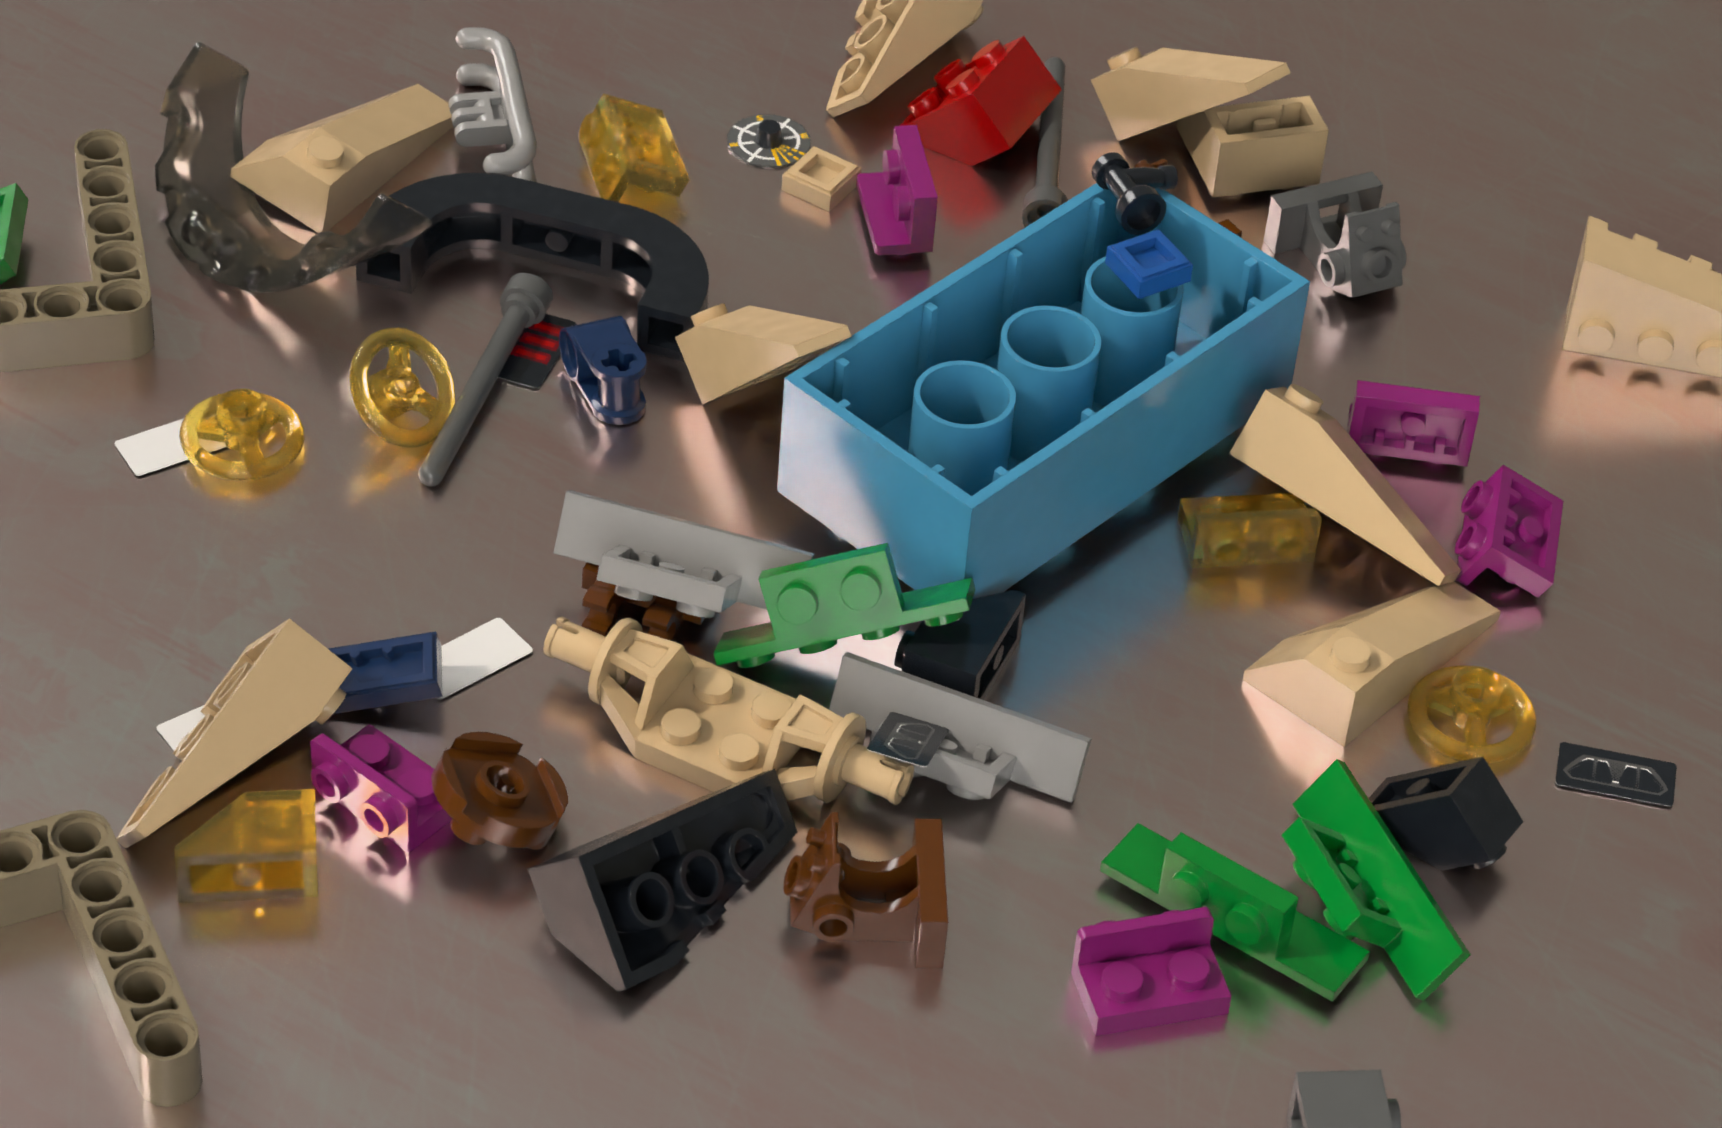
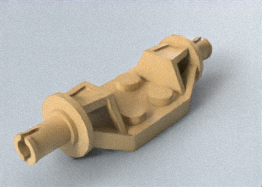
[543,617,914,805]

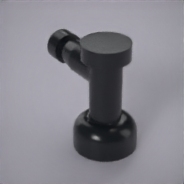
[1092,152,1178,235]

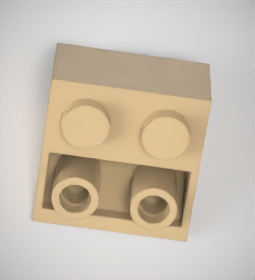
[1177,96,1329,197]

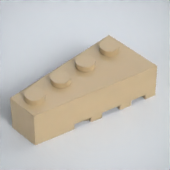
[1562,216,1722,378]

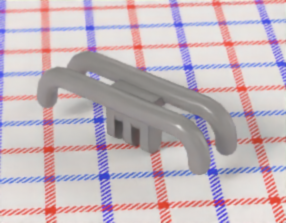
[448,27,537,182]

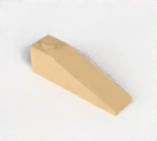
[826,0,984,118]
[1091,46,1291,141]
[230,84,453,235]
[675,303,852,405]
[1229,384,1461,586]
[1243,581,1501,747]
[116,618,353,848]

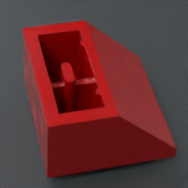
[900,36,1062,166]

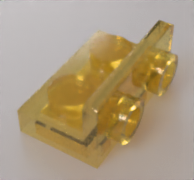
[579,93,690,202]
[1178,493,1322,568]

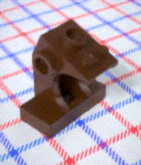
[783,812,948,969]

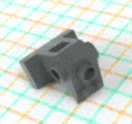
[1264,171,1407,298]

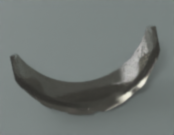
[155,42,432,293]

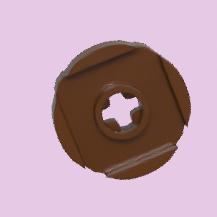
[431,732,568,850]

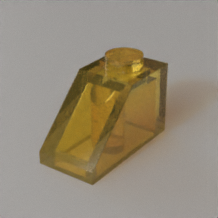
[175,789,319,903]

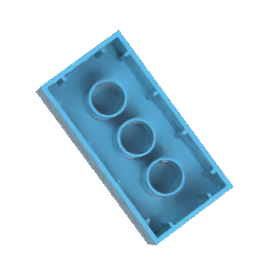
[777,183,1310,599]

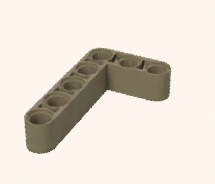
[0,129,155,372]
[0,810,203,1107]

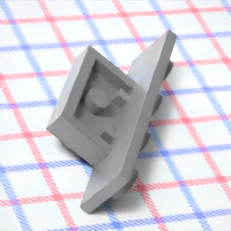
[553,490,815,617]
[829,652,1092,803]

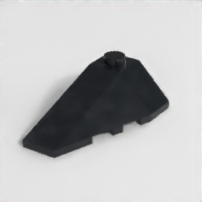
[528,769,798,991]

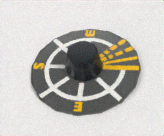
[727,115,811,168]

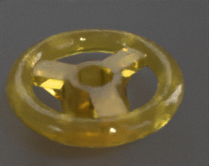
[349,328,455,448]
[179,389,305,481]
[1407,665,1537,764]

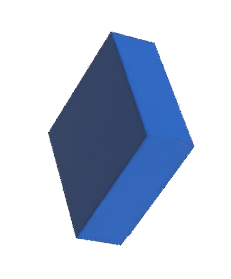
[1105,229,1193,299]

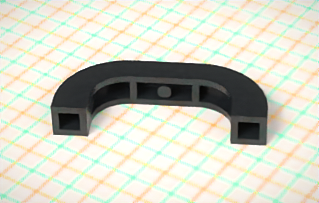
[355,173,709,362]

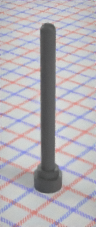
[1022,57,1068,227]
[418,273,553,487]

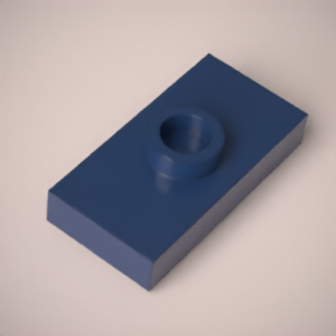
[328,631,442,714]

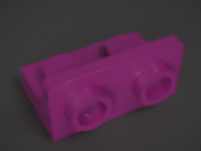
[856,125,938,255]
[1347,380,1480,467]
[1455,464,1564,598]
[310,724,452,853]
[1071,907,1232,1036]

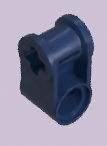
[559,316,647,425]

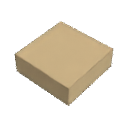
[782,146,862,212]

